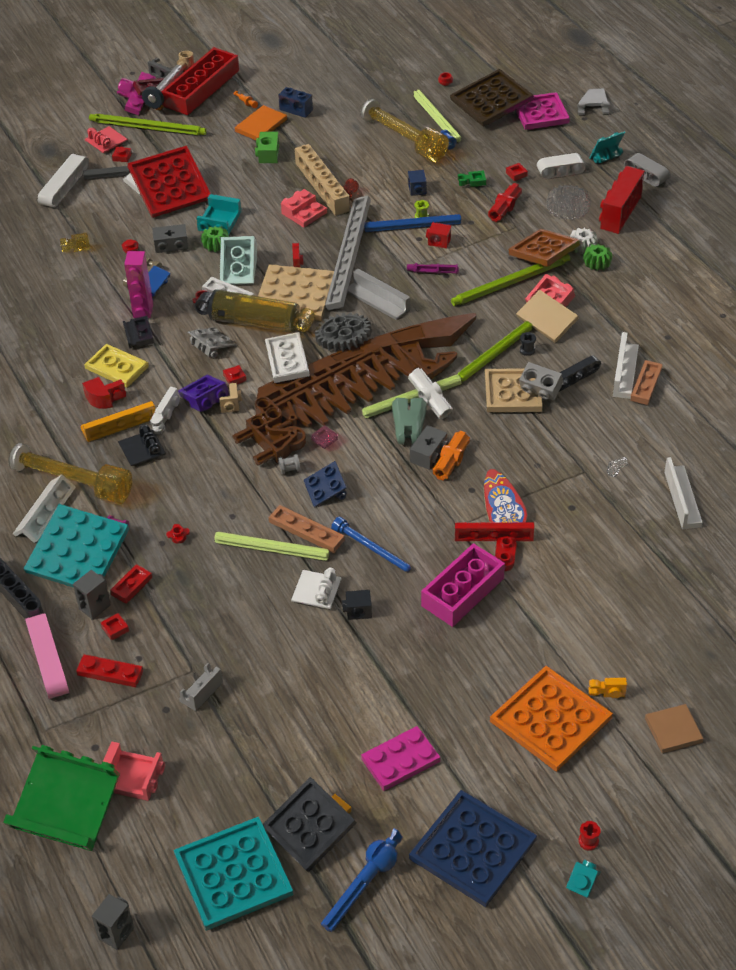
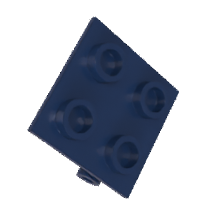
[304,461,347,508]

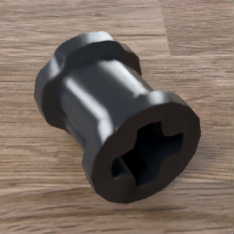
[520,332,536,356]

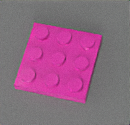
[516,92,570,130]

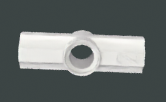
[408,368,453,419]

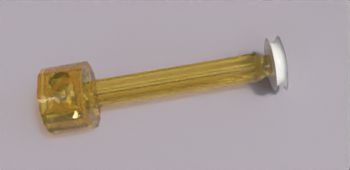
[360,99,449,162]
[9,443,132,505]

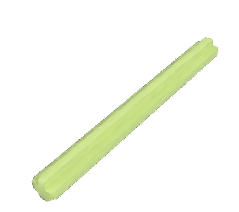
[413,90,461,142]
[362,374,461,418]
[215,532,329,561]

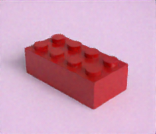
[599,166,645,234]

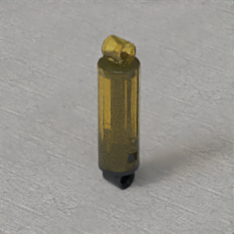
[194,289,315,333]

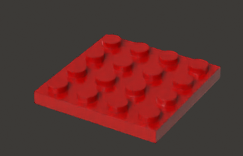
[127,145,211,218]

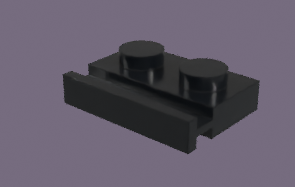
[123,316,154,349]

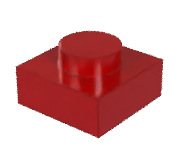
[112,147,132,162]
[506,163,528,181]
[223,365,247,384]
[100,613,129,641]

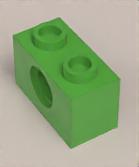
[255,132,279,163]

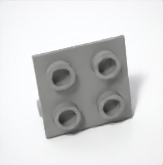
[188,327,236,358]

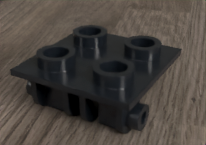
[118,424,166,466]

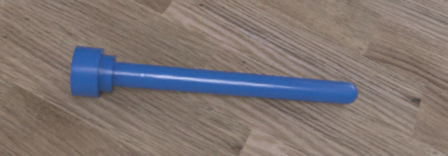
[331,516,411,572]

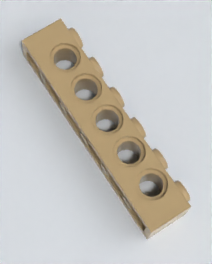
[295,144,350,216]

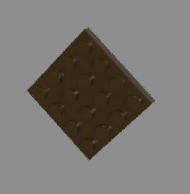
[450,69,534,127]

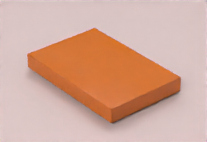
[235,105,287,140]

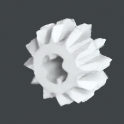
[570,227,598,254]

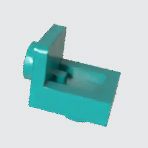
[566,860,601,898]

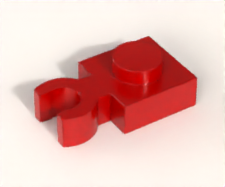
[292,243,304,268]

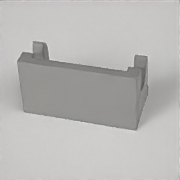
[179,663,223,711]

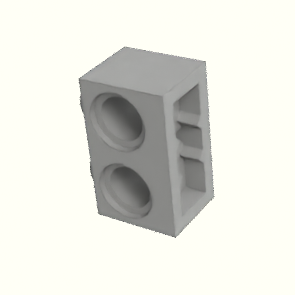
[519,362,563,400]

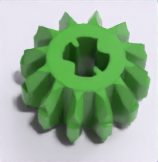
[201,225,229,252]
[583,244,612,271]

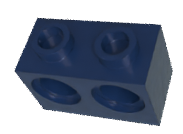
[278,87,313,118]

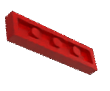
[455,522,535,541]

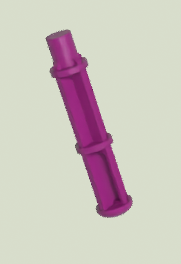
[407,263,459,274]

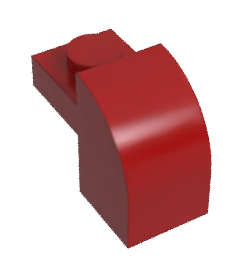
[82,377,126,409]

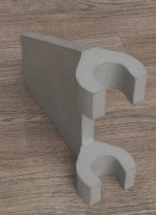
[577,88,610,115]

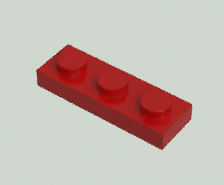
[76,654,143,688]

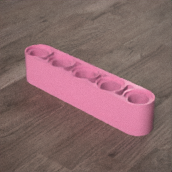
[25,613,69,699]

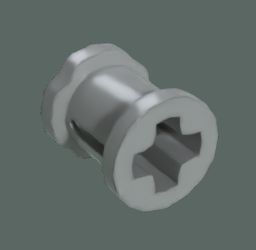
[278,454,301,475]

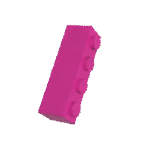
[124,251,153,318]

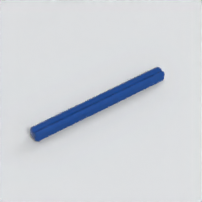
[364,214,461,232]

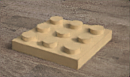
[485,369,542,412]

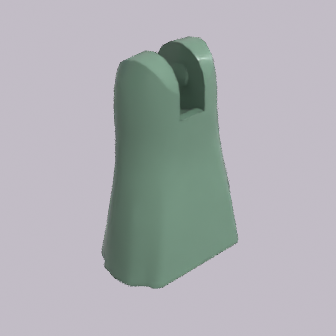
[392,398,427,445]

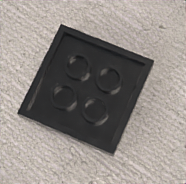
[263,777,357,872]

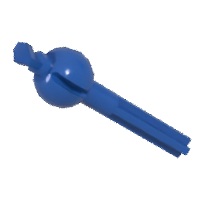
[321,828,403,932]

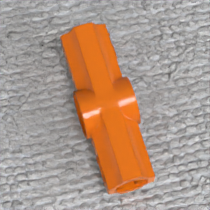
[433,431,470,481]

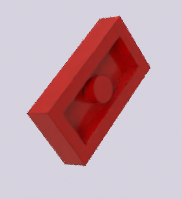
[110,564,152,604]

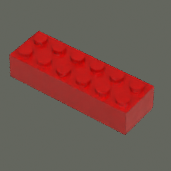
[161,47,239,115]

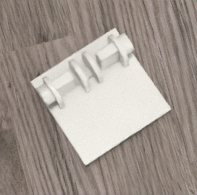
[291,568,341,609]

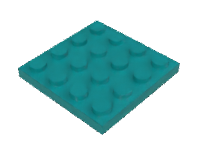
[24,504,130,588]
[173,816,294,931]

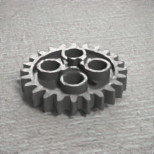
[315,312,372,351]

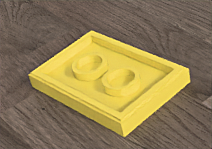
[84,344,149,388]

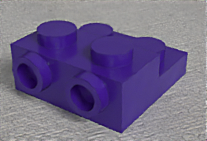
[178,375,230,412]

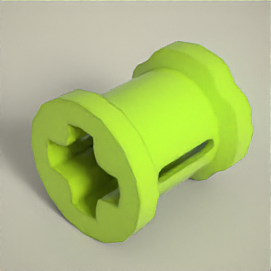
[414,200,429,218]

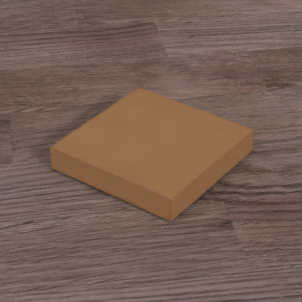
[645,704,703,753]

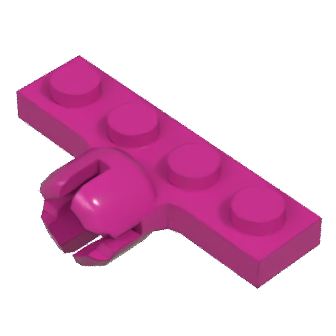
[117,72,156,116]

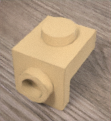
[220,383,242,413]

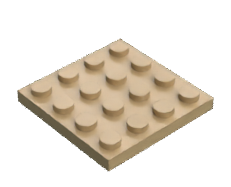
[255,265,334,321]

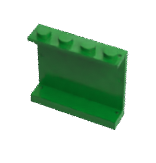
[3,745,120,851]

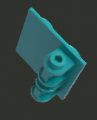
[589,131,626,164]

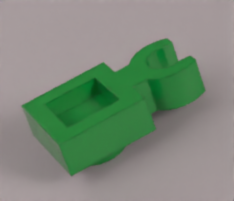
[457,170,486,187]

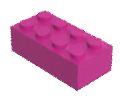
[421,543,505,627]

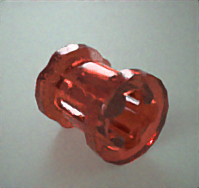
[342,178,359,199]

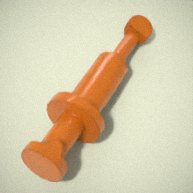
[234,91,258,108]

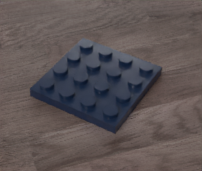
[409,790,537,908]

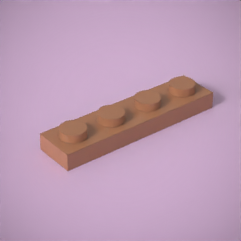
[269,505,345,553]

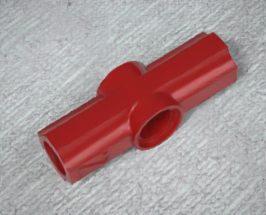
[488,183,522,222]

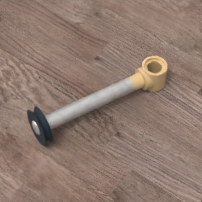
[142,51,194,109]

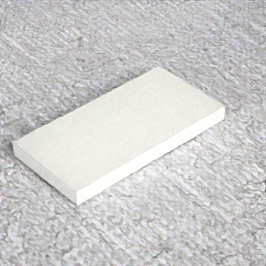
[265,332,310,383]

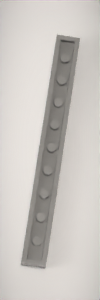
[325,195,371,310]

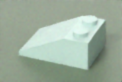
[220,236,257,285]

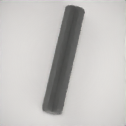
[83,166,130,179]

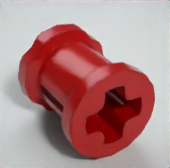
[578,821,601,851]

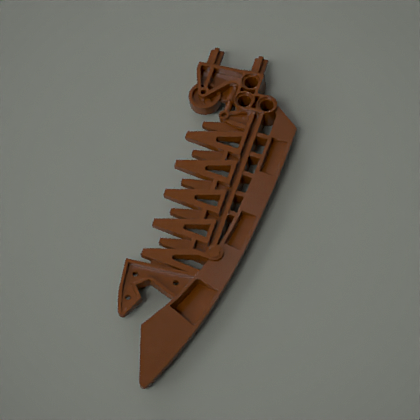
[232,313,477,466]

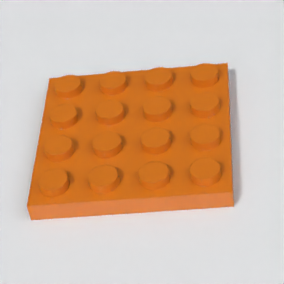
[490,666,613,772]

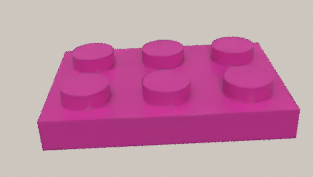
[361,726,440,791]

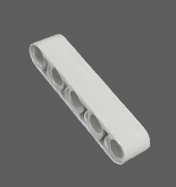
[38,154,89,208]

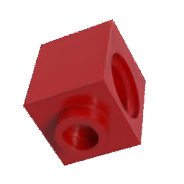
[426,222,452,249]

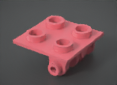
[85,126,128,153]

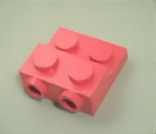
[281,189,327,228]
[525,274,575,307]

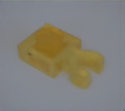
[60,233,90,252]

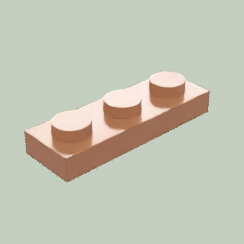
[630,360,663,405]

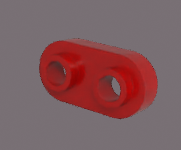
[495,536,516,571]

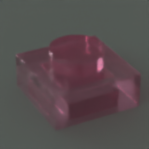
[311,425,338,449]

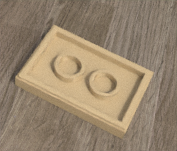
[516,289,579,343]

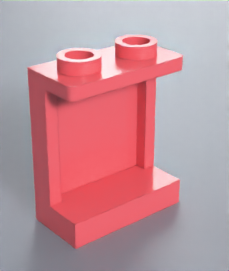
[103,742,165,801]

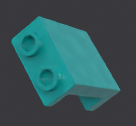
[196,194,242,236]

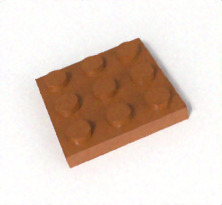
[508,229,580,267]

